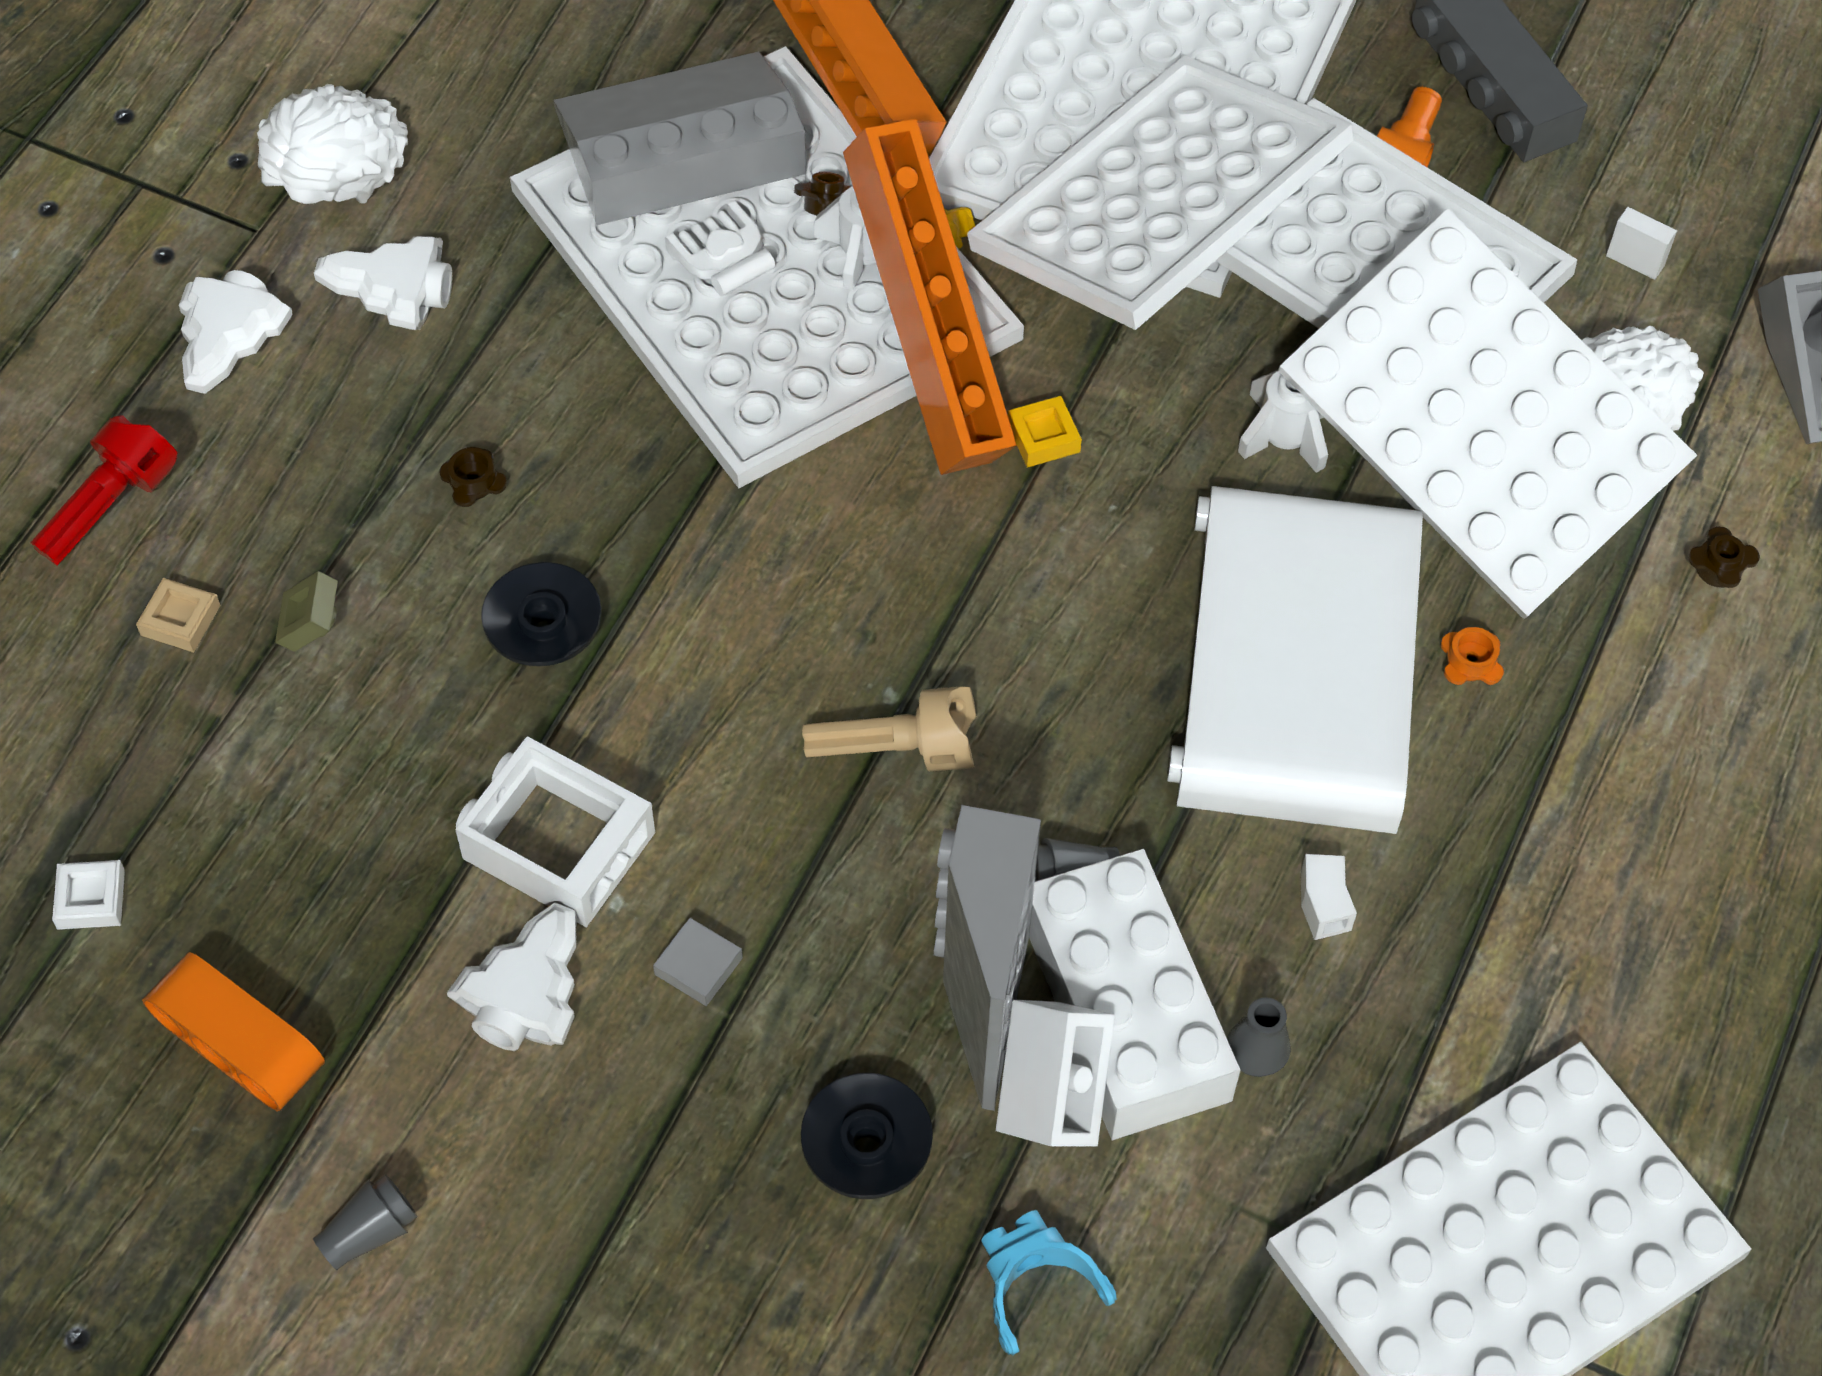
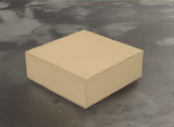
[136,578,221,652]

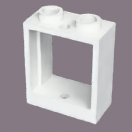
[455,736,655,928]

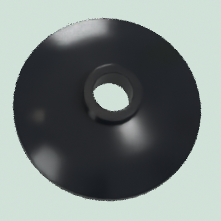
[481,562,602,666]
[801,1073,933,1199]

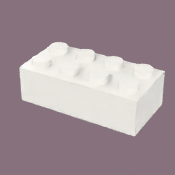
[1029,849,1240,1140]

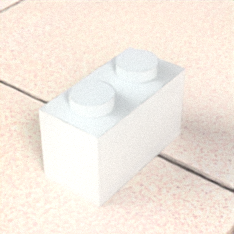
[996,1000,1115,1146]

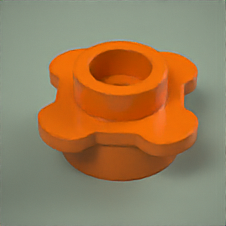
[1441,627,1504,685]

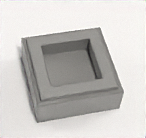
[653,918,743,1006]

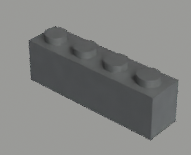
[1412,0,1588,163]

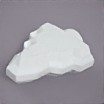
[314,236,452,330]
[179,270,292,394]
[447,902,576,1051]

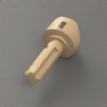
[802,686,976,772]

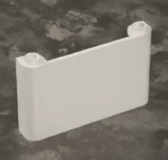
[1168,486,1423,834]

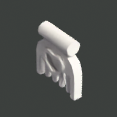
[665,200,775,296]

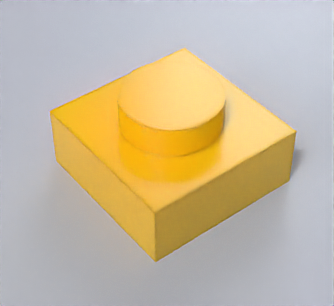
[1008,396,1082,468]

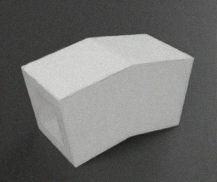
[1301,854,1357,940]

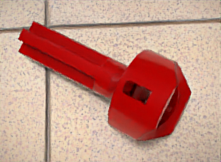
[30,415,178,566]

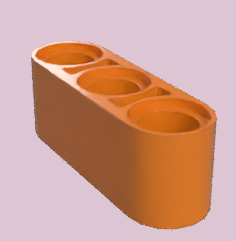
[142,952,325,1111]

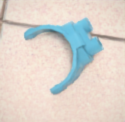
[981,1210,1117,1355]

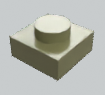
[275,571,338,652]

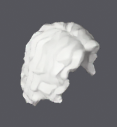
[257,84,408,204]
[1582,326,1704,431]

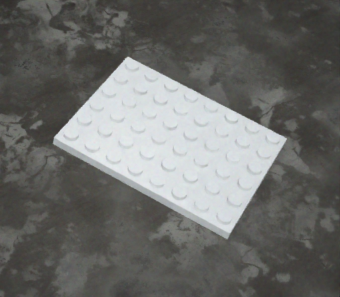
[929,0,1357,298]
[510,46,1024,488]

